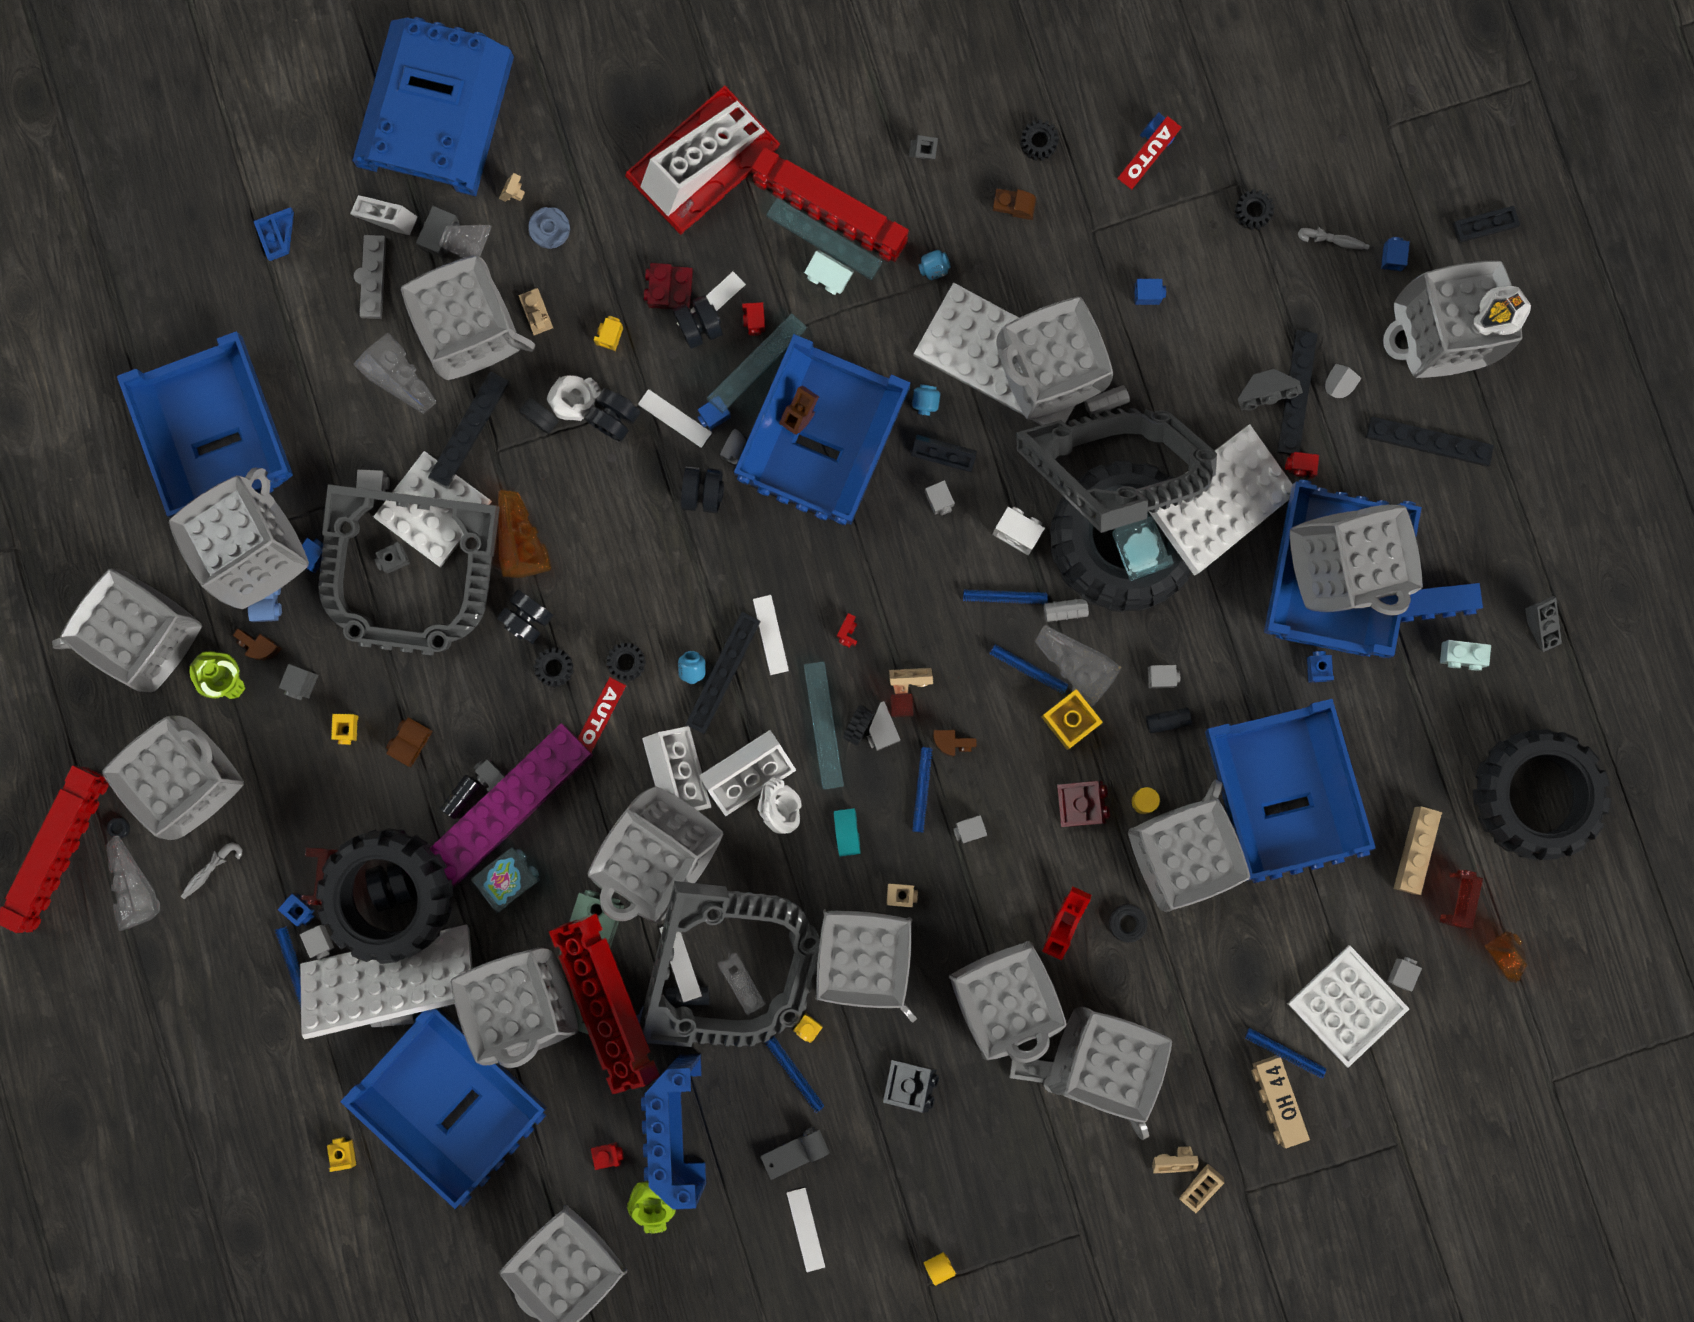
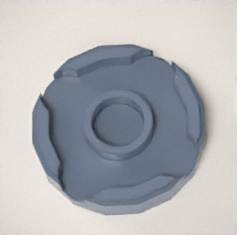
[529,207,570,249]

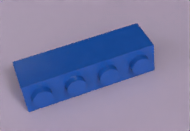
[1401,583,1483,622]

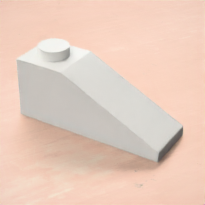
[350,195,417,235]

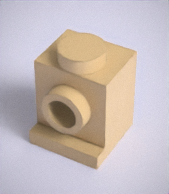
[887,884,918,907]

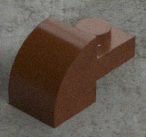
[993,189,1036,220]
[779,385,819,435]
[233,629,282,660]
[933,730,976,757]

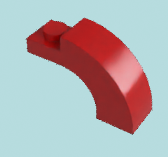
[1042,886,1092,961]

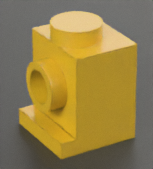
[594,316,623,351]
[331,714,358,745]
[793,1013,823,1043]
[327,1137,356,1172]

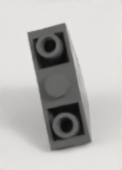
[1238,369,1303,411]
[1525,596,1562,652]

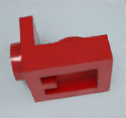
[837,613,857,648]
[591,1142,624,1170]

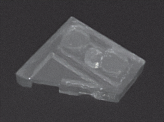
[438,225,492,258]

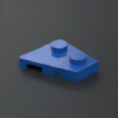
[253,207,294,261]

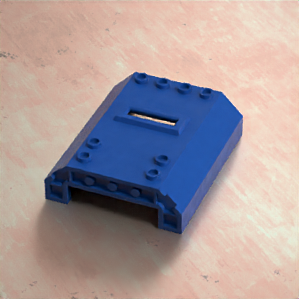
[352,17,514,196]
[117,331,293,518]
[734,334,910,525]
[1264,480,1422,658]
[1205,699,1375,883]
[340,1007,547,1209]
[641,1054,706,1209]

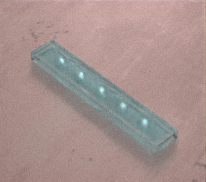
[767,198,883,280]
[707,314,807,414]
[804,662,844,790]

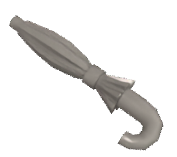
[1298,227,1369,250]
[181,842,243,899]

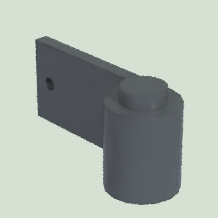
[760,1127,830,1180]

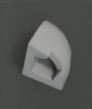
[1325,364,1361,398]
[720,429,746,466]

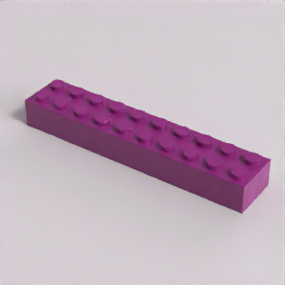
[405,723,593,889]

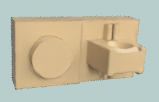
[499,173,525,202]
[518,288,553,335]
[889,668,933,694]
[1152,1146,1199,1173]

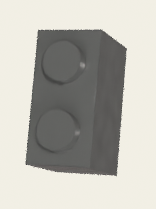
[416,206,460,258]
[279,664,319,700]

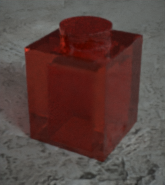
[890,694,913,718]

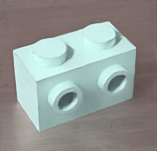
[804,250,854,295]
[1440,640,1491,671]

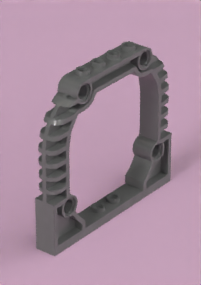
[1017,408,1217,533]
[319,485,500,655]
[639,881,820,1047]

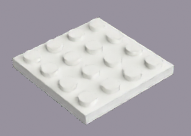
[373,451,492,567]
[1287,945,1409,1068]

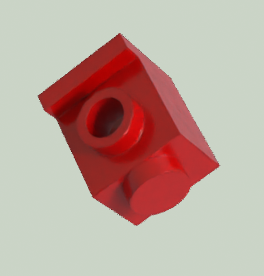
[742,302,765,336]
[1285,452,1319,479]

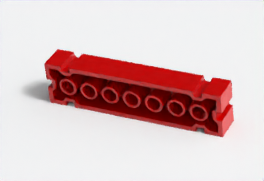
[752,147,909,262]
[0,765,109,933]
[549,914,660,1094]

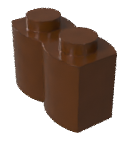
[386,717,432,767]

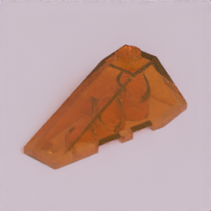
[498,490,551,578]
[1485,932,1527,983]

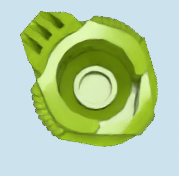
[189,651,245,699]
[627,1181,676,1234]

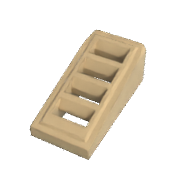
[1179,1164,1224,1213]

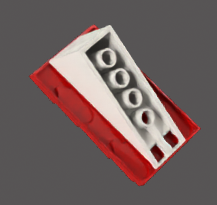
[625,85,780,235]

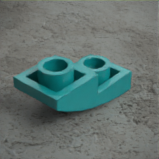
[834,808,861,856]

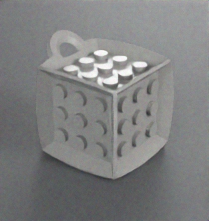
[401,255,535,380]
[1383,261,1523,378]
[996,296,1113,421]
[168,467,309,609]
[1290,505,1423,615]
[52,569,202,692]
[102,716,244,840]
[1128,779,1250,912]
[587,786,723,923]
[814,909,917,1023]
[948,941,1067,1063]
[450,947,579,1068]
[1048,1006,1172,1140]
[499,1205,627,1322]

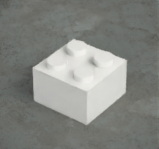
[992,507,1045,555]

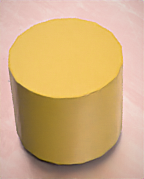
[1132,787,1160,814]
[923,1252,956,1286]

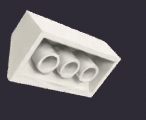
[642,726,711,811]
[699,730,796,816]

